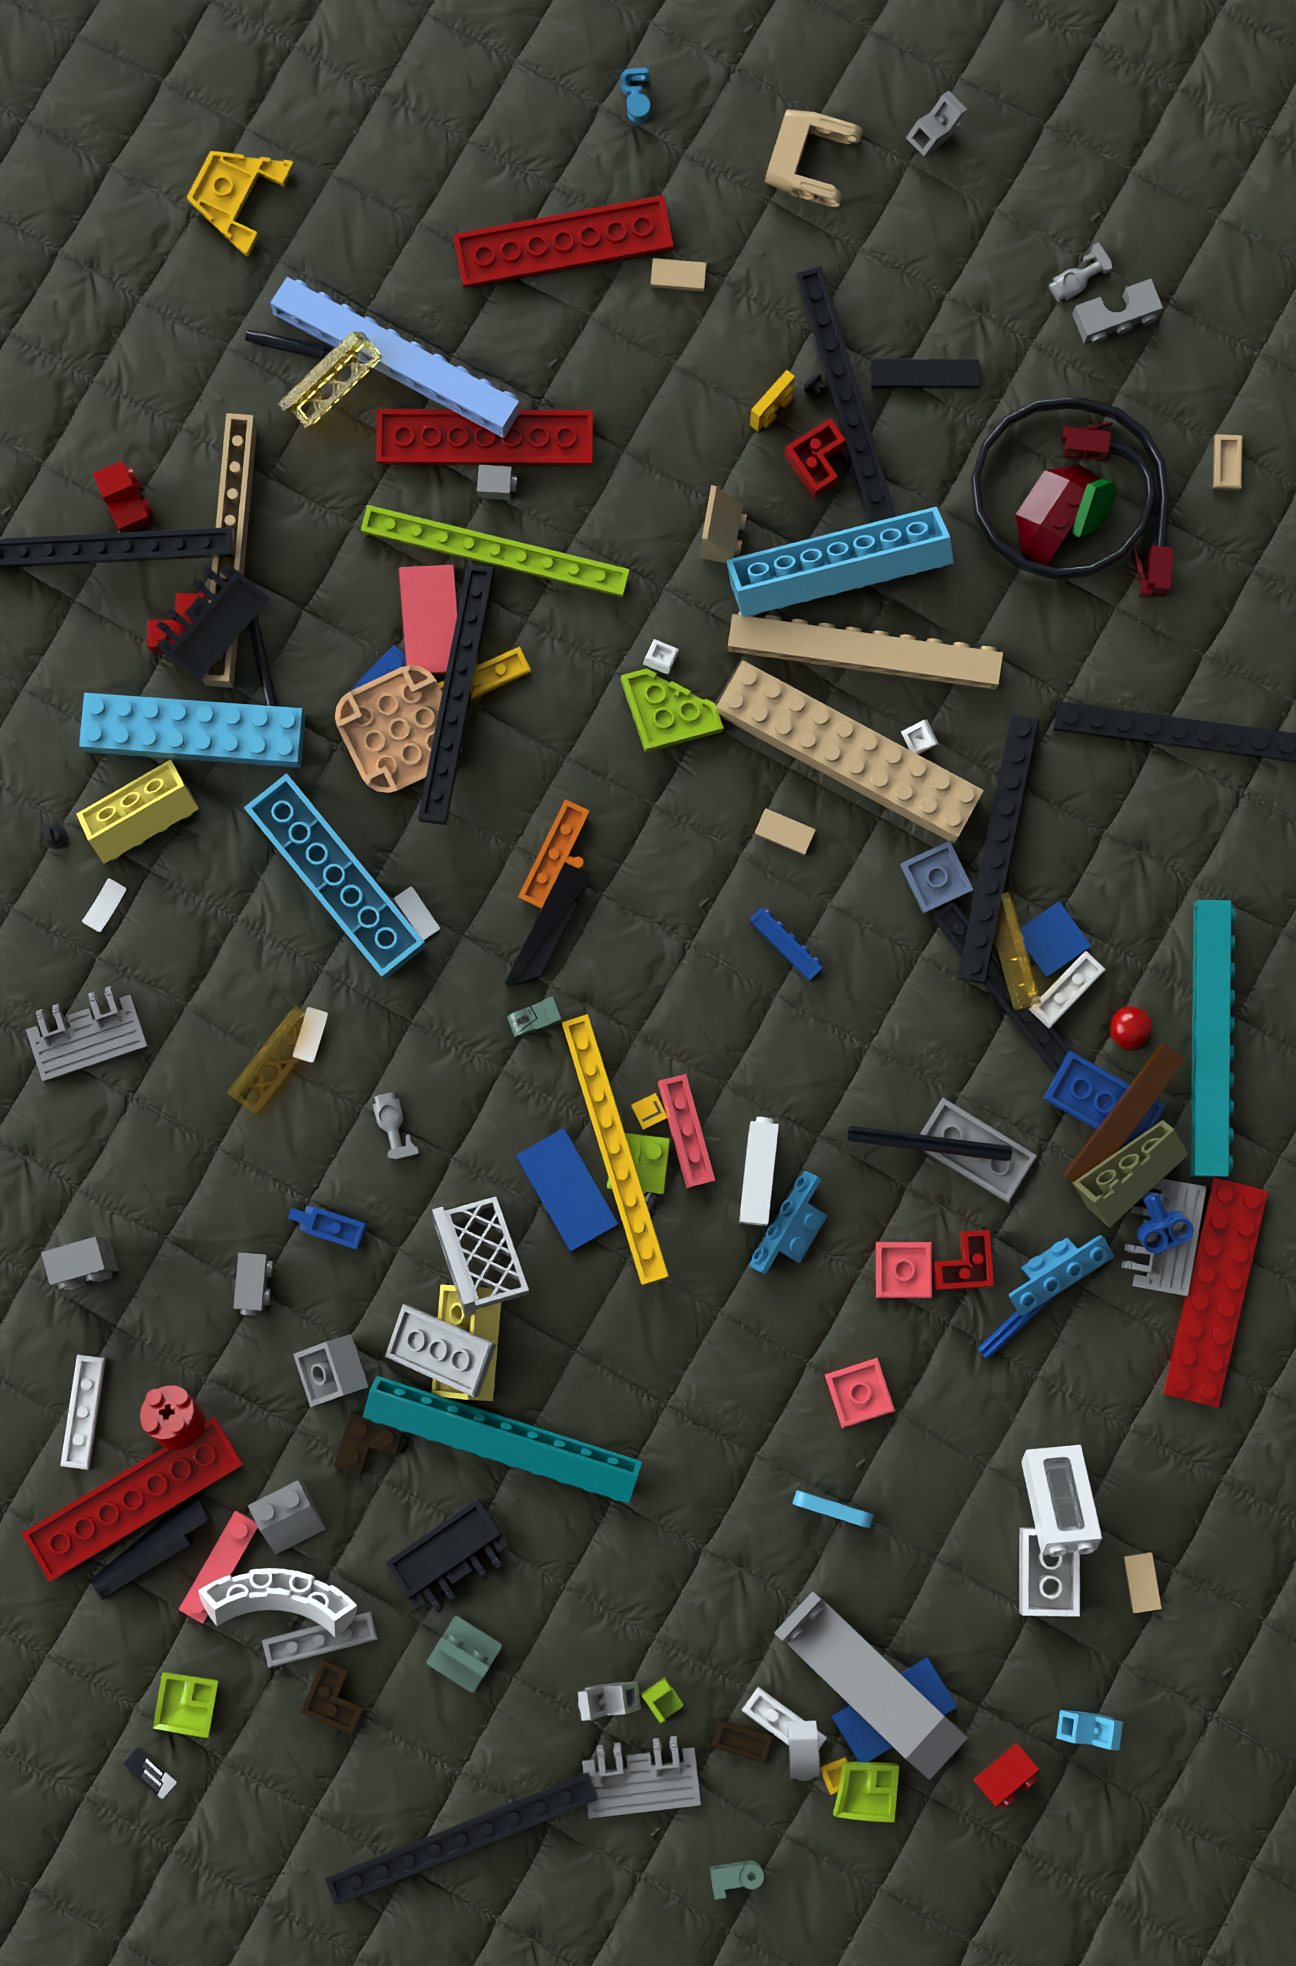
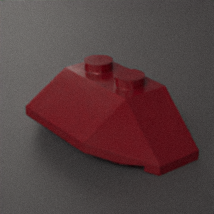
[1015,465,1102,565]

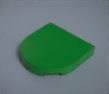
[1072,479,1116,537]

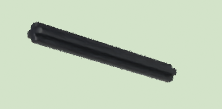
[847,1126,1012,1161]

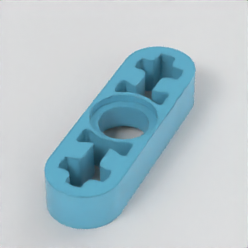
[792,1490,874,1528]

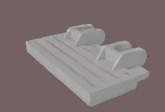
[26,986,149,1082]
[1121,1179,1206,1296]
[582,1736,701,1819]

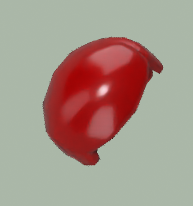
[1110,1006,1152,1051]

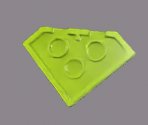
[620,669,724,753]

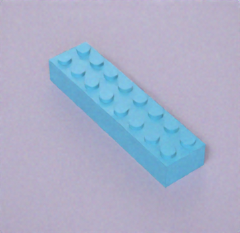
[726,506,954,617]
[79,693,306,768]
[244,773,427,980]

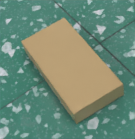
[651,258,706,292]
[1213,434,1243,491]
[754,808,816,856]
[1123,1552,1161,1613]

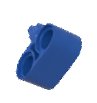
[1137,1193,1194,1254]

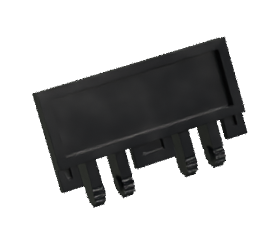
[156,563,270,682]
[385,1499,509,1613]

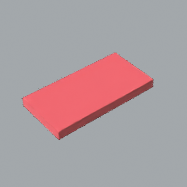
[399,565,457,674]

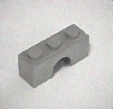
[1072,279,1163,344]

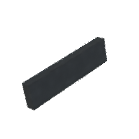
[871,359,980,388]

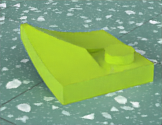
[607,1133,671,1194]
[153,1672,218,1738]
[833,1762,899,1822]

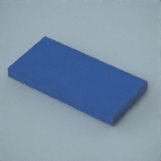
[1043,1051,1166,1146]
[516,1128,618,1252]
[832,1657,957,1762]

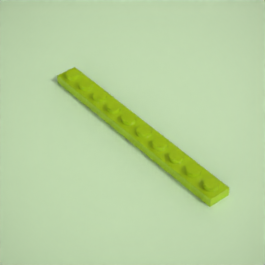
[360,505,630,597]

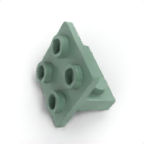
[426,1616,502,1693]

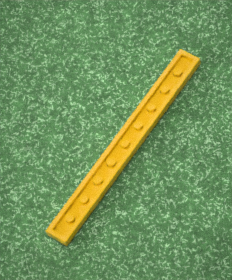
[562,1014,670,1286]

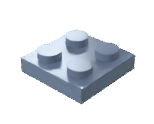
[900,841,973,914]

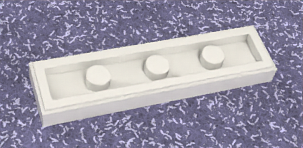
[60,1355,106,1470]

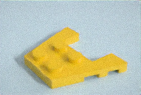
[187,151,295,257]

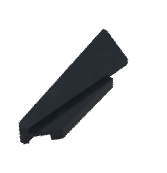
[505,863,590,987]
[91,1493,212,1600]

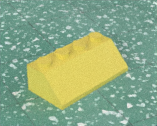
[77,759,199,864]
[431,1285,501,1401]

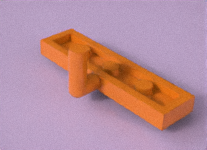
[518,799,590,909]

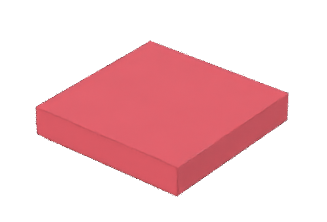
[876,1242,932,1298]
[825,1358,895,1428]

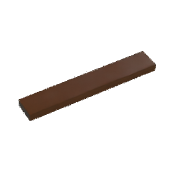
[1063,1042,1186,1183]

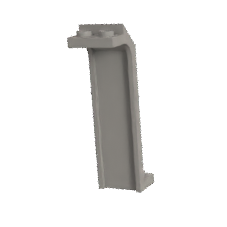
[775,1591,968,1780]

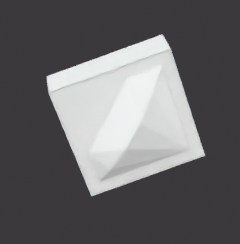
[643,639,679,674]
[901,720,938,754]

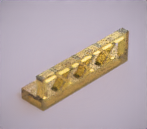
[278,331,383,429]
[995,892,1042,1010]
[227,1006,305,1115]

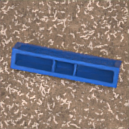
[749,907,822,981]

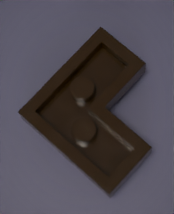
[334,1412,403,1474]
[300,1659,364,1734]

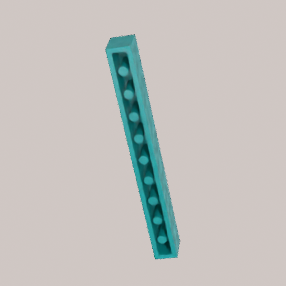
[1191,900,1236,1178]
[363,1376,642,1503]

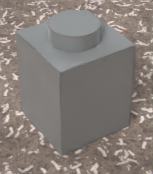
[477,465,517,500]

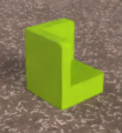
[642,1677,683,1724]

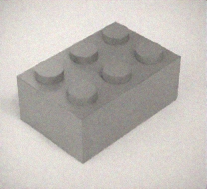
[41,1237,119,1290]

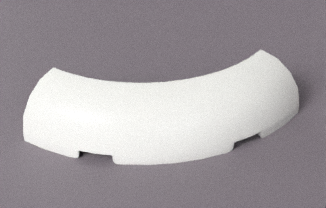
[198,1568,357,1638]

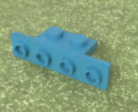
[749,1171,827,1274]
[1009,1235,1114,1316]

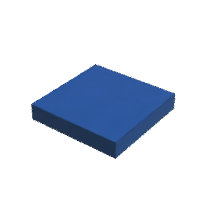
[1014,901,1091,978]

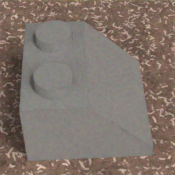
[293,1334,368,1407]
[248,1479,326,1554]

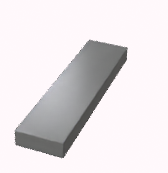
[262,1611,378,1668]

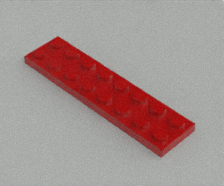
[453,195,674,289]
[376,409,593,466]
[1162,1177,1268,1408]
[21,1416,244,1582]

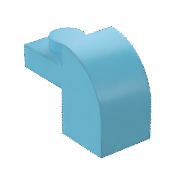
[1056,1710,1123,1751]

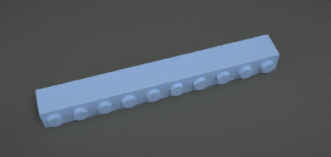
[270,277,520,438]

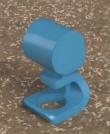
[620,68,650,124]

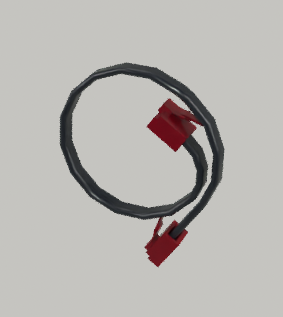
[970,397,1174,598]

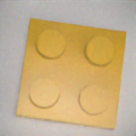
[750,370,795,432]

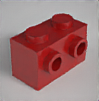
[974,1743,1040,1809]

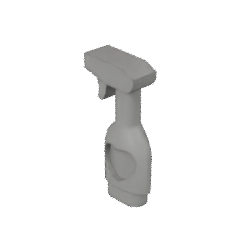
[1049,242,1112,302]
[373,1092,420,1160]

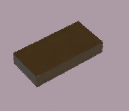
[712,1719,774,1764]

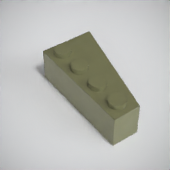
[1073,1120,1189,1228]

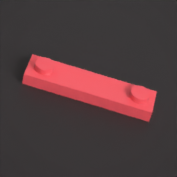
[658,1074,715,1188]
[179,1510,258,1624]

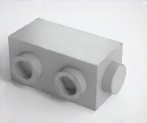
[233,1253,274,1316]

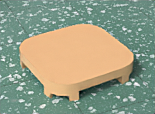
[335,665,463,793]

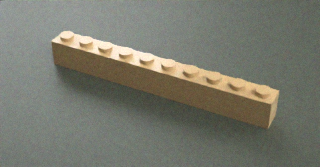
[202,413,257,688]
[727,612,1003,690]

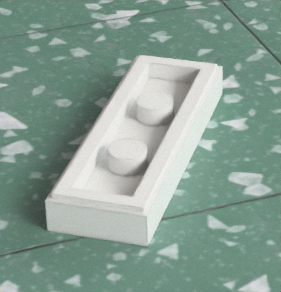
[1029,951,1106,1028]
[742,1687,827,1749]

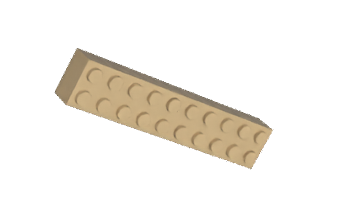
[715,660,984,844]

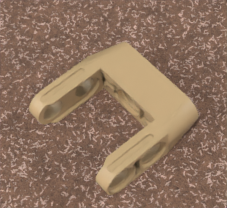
[765,109,863,207]

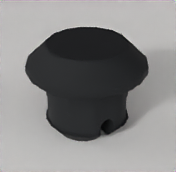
[804,374,827,398]
[43,825,68,849]

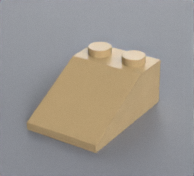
[701,485,747,563]

